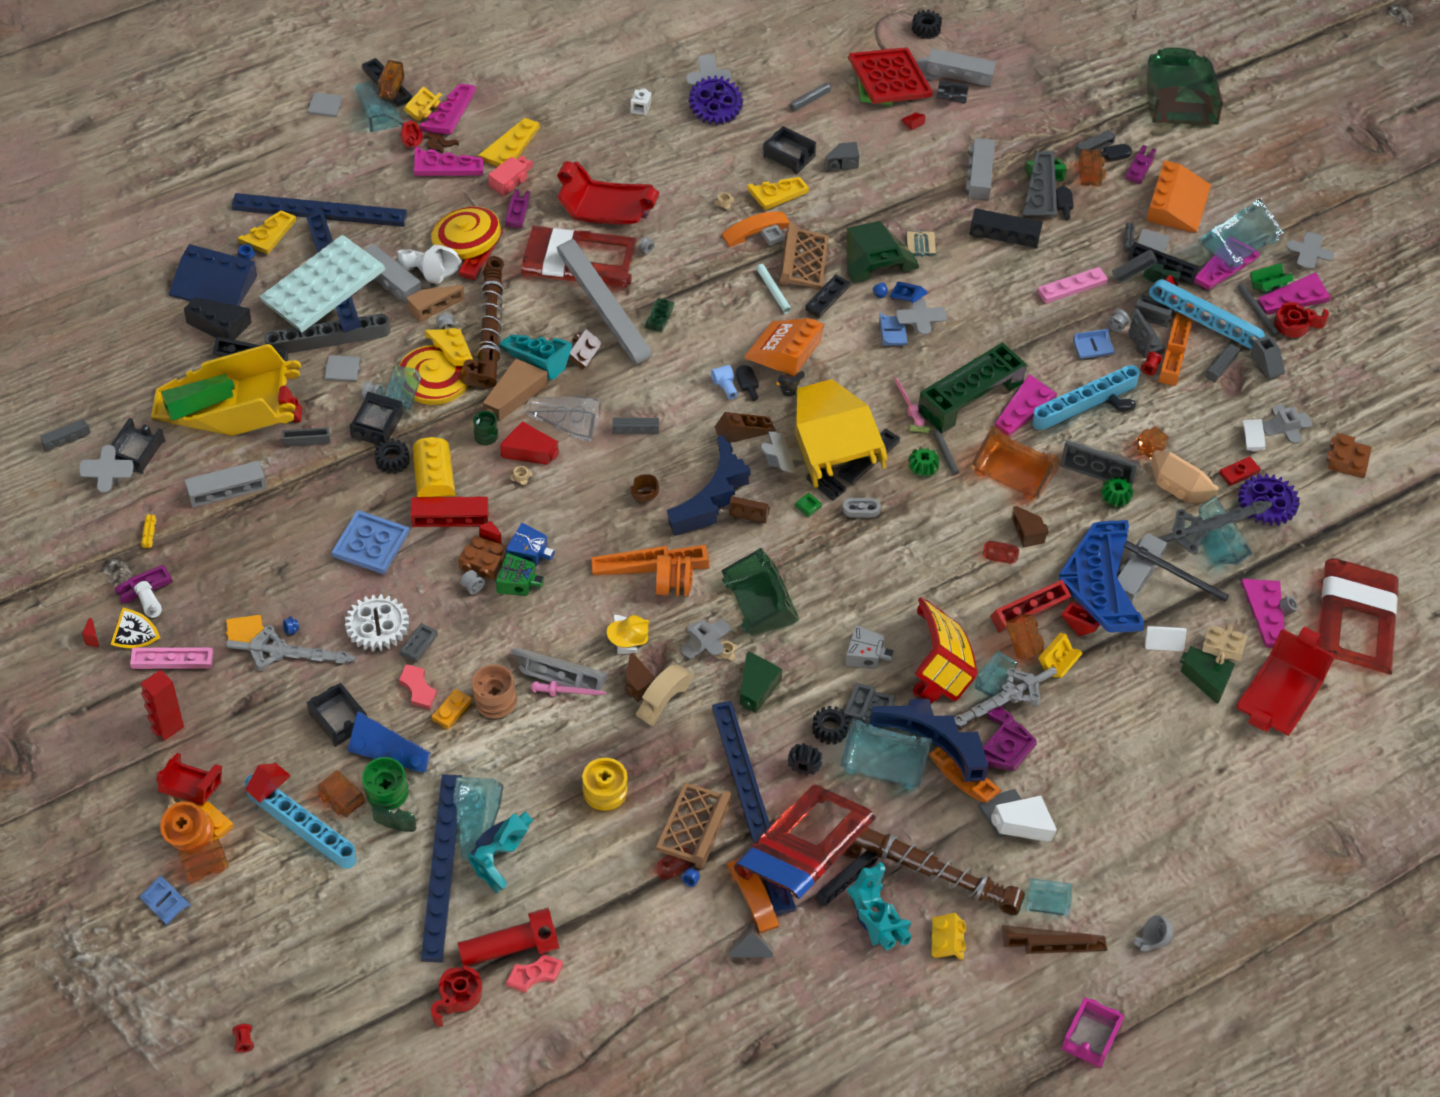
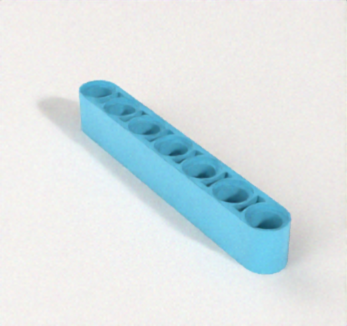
[1149,279,1265,349]
[1032,365,1140,430]
[244,774,357,869]

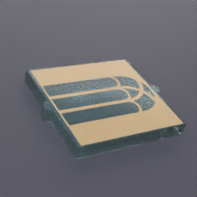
[906,230,936,257]

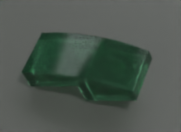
[1143,264,1180,287]
[645,298,675,333]
[372,804,417,832]

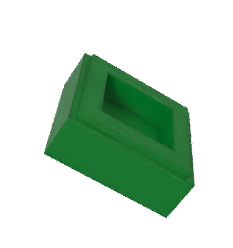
[795,493,822,518]

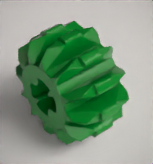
[908,446,940,478]
[1101,477,1134,508]

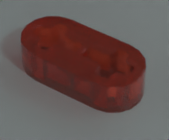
[983,541,1019,564]
[657,847,692,879]

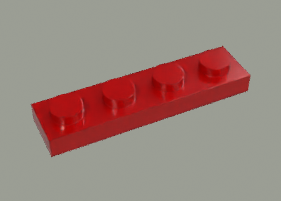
[459,228,503,281]

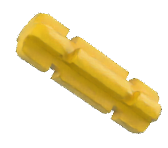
[141,514,156,548]

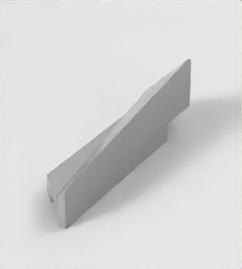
[511,647,609,691]

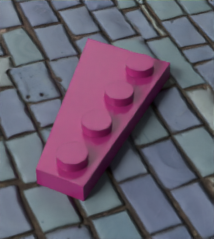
[419,83,476,135]
[414,147,483,176]
[1194,238,1260,290]
[1258,272,1330,315]
[995,374,1057,437]
[1240,579,1285,648]

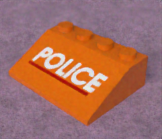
[745,318,824,377]

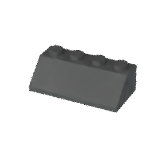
[1060,439,1140,486]

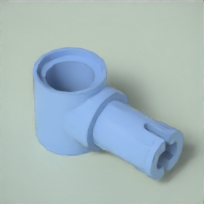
[711,365,738,399]

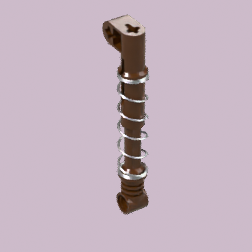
[459,256,504,389]
[840,820,1025,915]

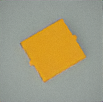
[226,614,264,643]

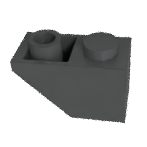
[824,142,860,171]
[1250,335,1285,379]

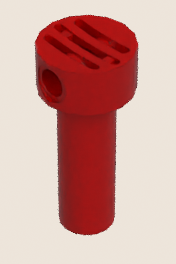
[458,907,560,966]

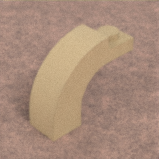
[636,664,695,726]

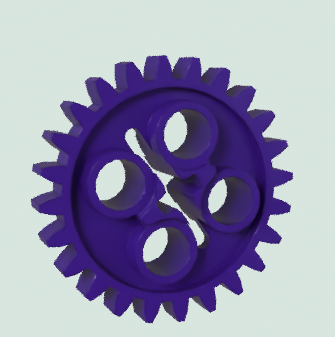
[689,75,743,126]
[1238,473,1300,527]

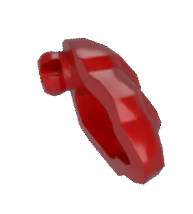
[400,120,423,148]

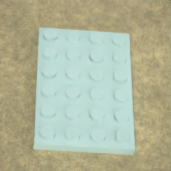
[259,235,386,333]

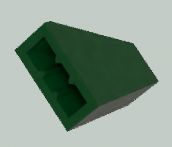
[1180,646,1235,704]
[739,651,782,713]

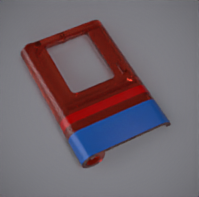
[734,785,876,899]

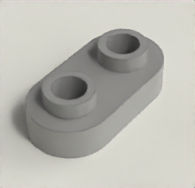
[842,498,881,518]

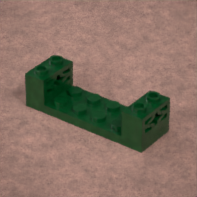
[918,342,1027,433]

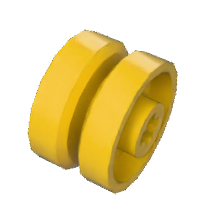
[582,757,628,811]

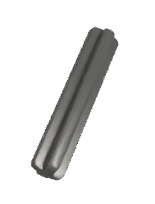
[790,83,831,111]

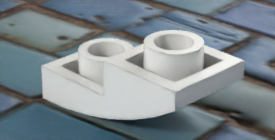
[1243,419,1266,452]

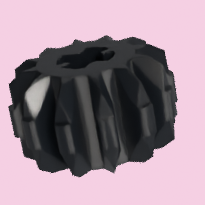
[788,743,822,776]

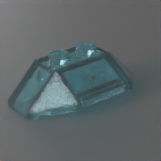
[1199,496,1253,565]

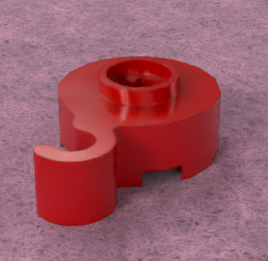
[1274,302,1329,338]
[431,965,483,1027]

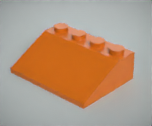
[1147,160,1211,233]

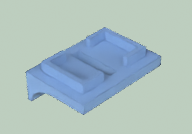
[879,312,907,346]
[1073,329,1115,359]
[140,875,191,925]

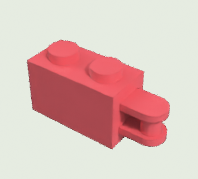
[488,155,533,196]

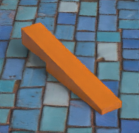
[1158,303,1194,386]
[591,544,710,575]

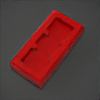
[278,385,303,423]
[1219,456,1261,486]

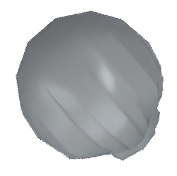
[1133,915,1173,951]

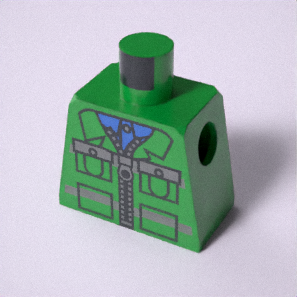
[496,553,544,596]

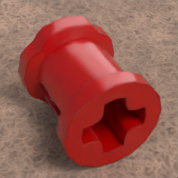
[1141,351,1162,375]
[232,1024,254,1053]

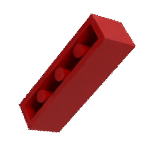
[411,496,489,527]
[990,580,1071,633]
[140,669,184,741]

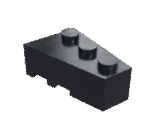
[184,297,252,340]

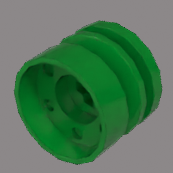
[362,757,409,811]

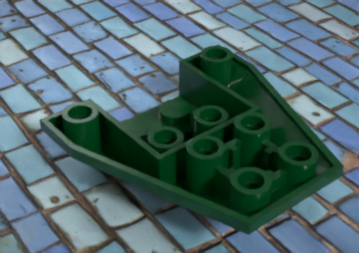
[847,221,919,283]

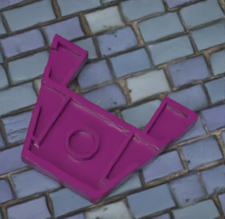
[983,705,1037,772]

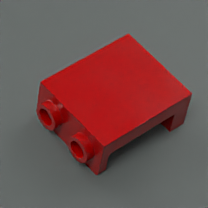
[156,753,223,806]

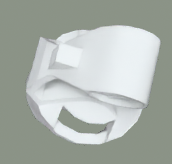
[397,245,462,284]

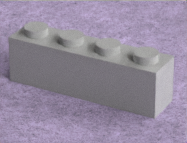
[926,48,996,87]
[966,138,995,200]
[364,244,422,304]
[185,461,267,508]
[1118,533,1167,604]

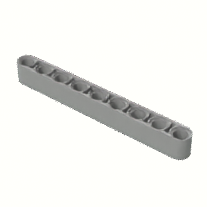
[557,239,652,365]

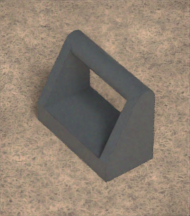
[1135,294,1174,328]

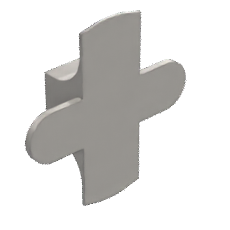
[686,54,732,98]
[1286,232,1334,268]
[897,298,946,335]
[1262,405,1313,443]
[760,431,803,473]
[80,445,133,493]
[680,619,732,659]

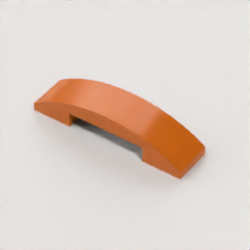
[722,211,790,247]
[929,747,1001,803]
[727,859,779,934]

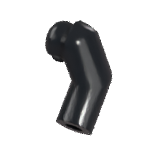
[1108,394,1136,411]

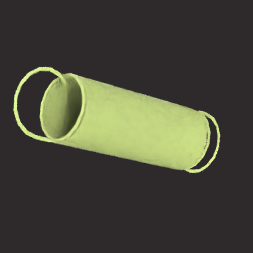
[904,424,935,433]

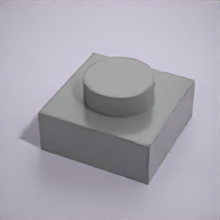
[761,224,785,246]

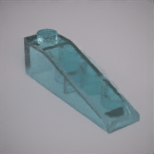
[453,777,504,860]

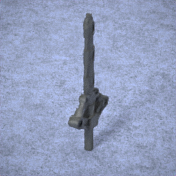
[1158,501,1273,555]

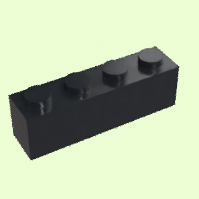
[969,208,1043,248]

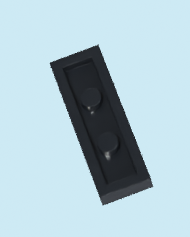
[805,274,850,318]

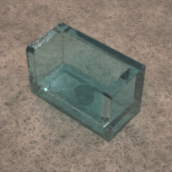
[385,365,421,410]
[975,651,1017,697]
[1026,878,1072,916]

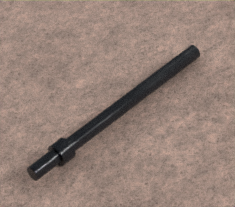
[1123,540,1229,602]

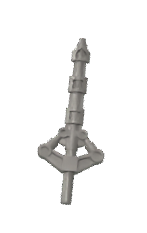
[227,626,356,671]
[954,667,1057,728]

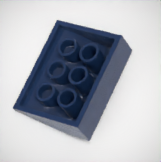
[169,244,257,306]

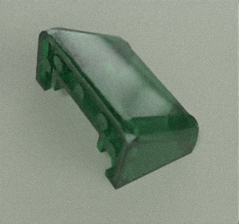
[721,548,800,635]

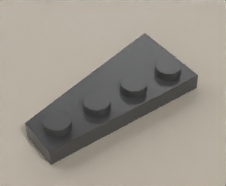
[1022,151,1057,218]

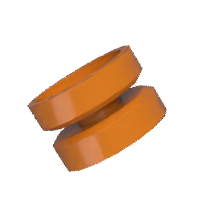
[160,801,214,854]

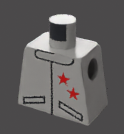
[845,625,894,669]

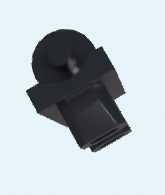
[936,80,969,103]

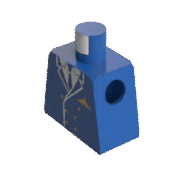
[506,523,555,566]

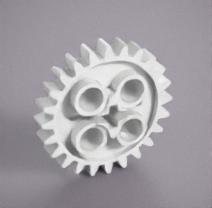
[345,594,409,652]

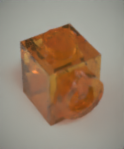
[1137,426,1169,459]

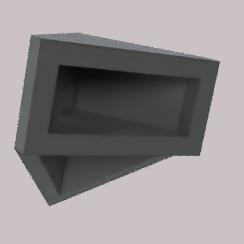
[730,924,773,958]

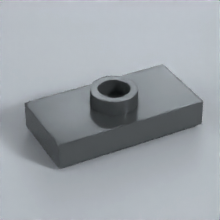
[399,623,438,663]

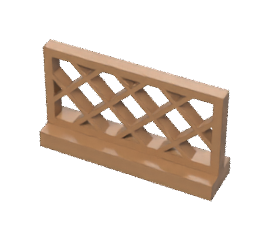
[779,222,829,290]
[656,782,732,870]

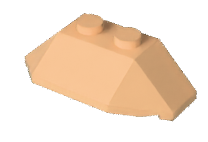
[1151,450,1219,503]

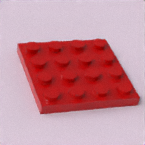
[848,47,933,104]

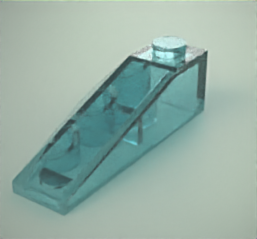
[354,82,403,132]

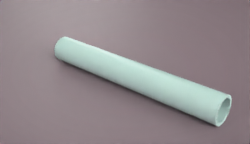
[756,264,792,314]

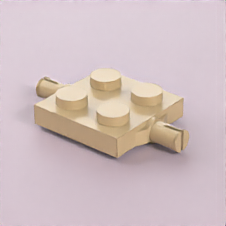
[1202,625,1248,664]

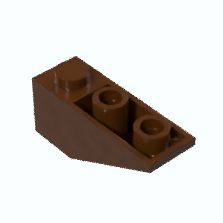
[714,412,776,442]

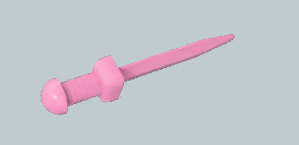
[894,376,925,426]
[531,681,606,697]

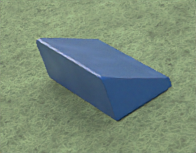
[890,281,928,303]

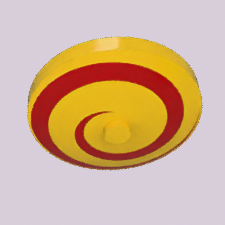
[431,206,501,259]
[397,345,469,405]

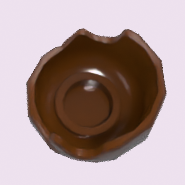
[631,474,659,502]

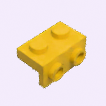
[403,86,442,122]
[1038,633,1082,678]
[931,913,966,960]

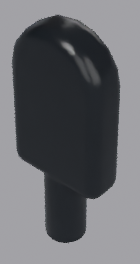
[1093,144,1132,162]
[1056,187,1074,220]
[735,365,759,401]

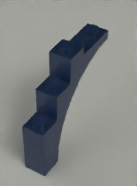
[667,435,751,536]
[869,699,988,782]

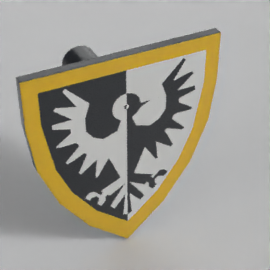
[110,607,161,648]

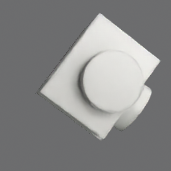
[631,89,651,116]

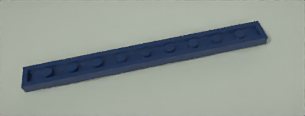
[232,193,407,227]
[306,211,361,333]
[421,774,463,963]

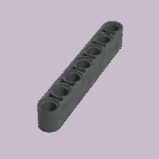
[264,314,390,353]

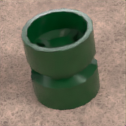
[473,410,498,446]

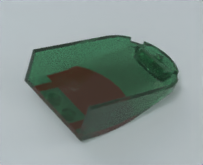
[1147,47,1223,125]

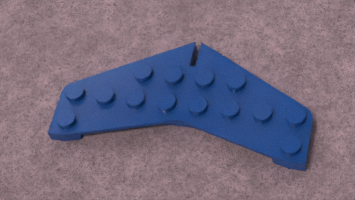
[1059,520,1144,633]

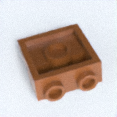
[1326,433,1372,478]
[458,535,507,580]

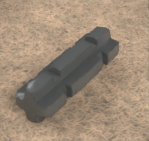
[1123,222,1135,252]

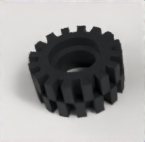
[912,10,942,39]
[375,439,410,474]
[812,706,849,745]

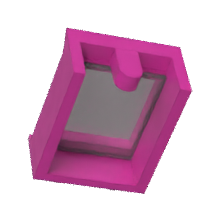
[1061,997,1125,1068]

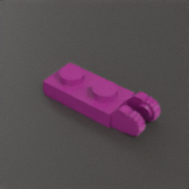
[1125,145,1156,184]
[505,189,530,228]
[115,565,173,603]

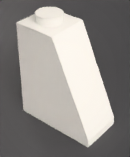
[991,796,1057,842]

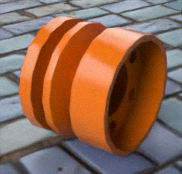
[656,555,693,597]

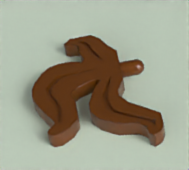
[424,132,459,154]

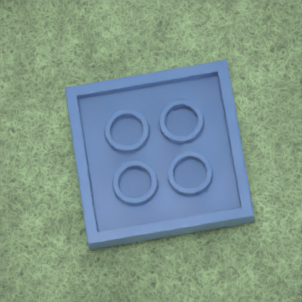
[332,510,410,575]

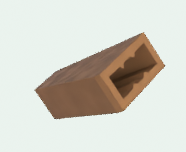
[483,359,548,421]

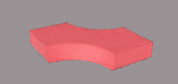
[399,664,437,710]
[506,954,563,993]

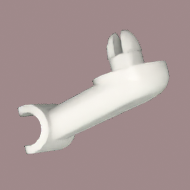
[134,581,162,618]

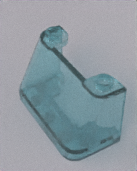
[1198,198,1284,269]
[840,719,932,791]

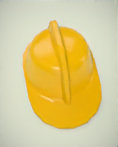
[606,615,650,648]

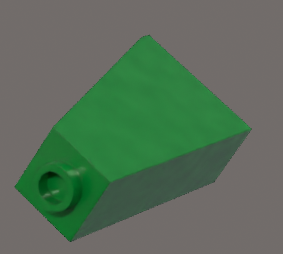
[161,374,235,421]

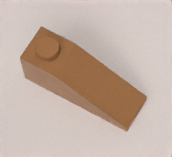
[407,285,464,322]

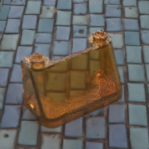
[971,426,1061,501]

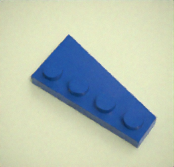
[348,711,431,773]

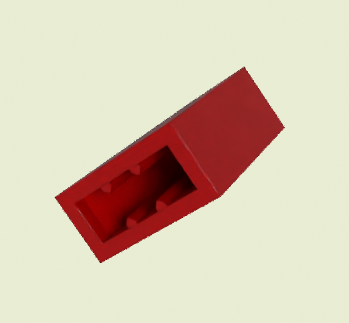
[500,421,559,465]

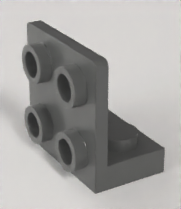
[1128,309,1165,358]

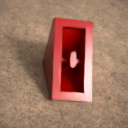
[1061,601,1100,636]
[245,763,291,803]

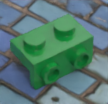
[1250,263,1294,292]

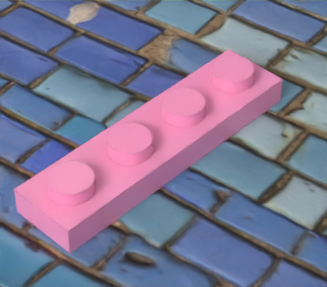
[1037,267,1108,304]
[130,648,213,669]

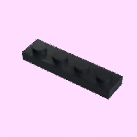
[362,58,412,107]
[838,428,900,485]

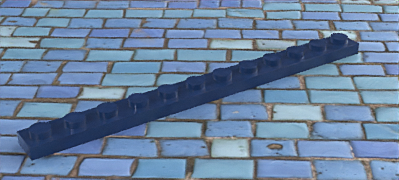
[712,701,796,916]

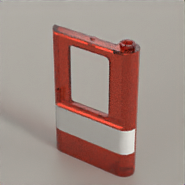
[521,225,637,288]
[1318,558,1399,675]

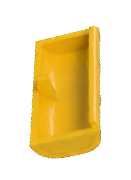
[412,437,456,497]

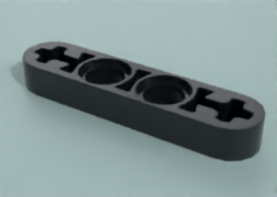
[815,850,879,907]

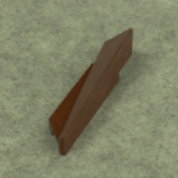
[1001,925,1107,954]

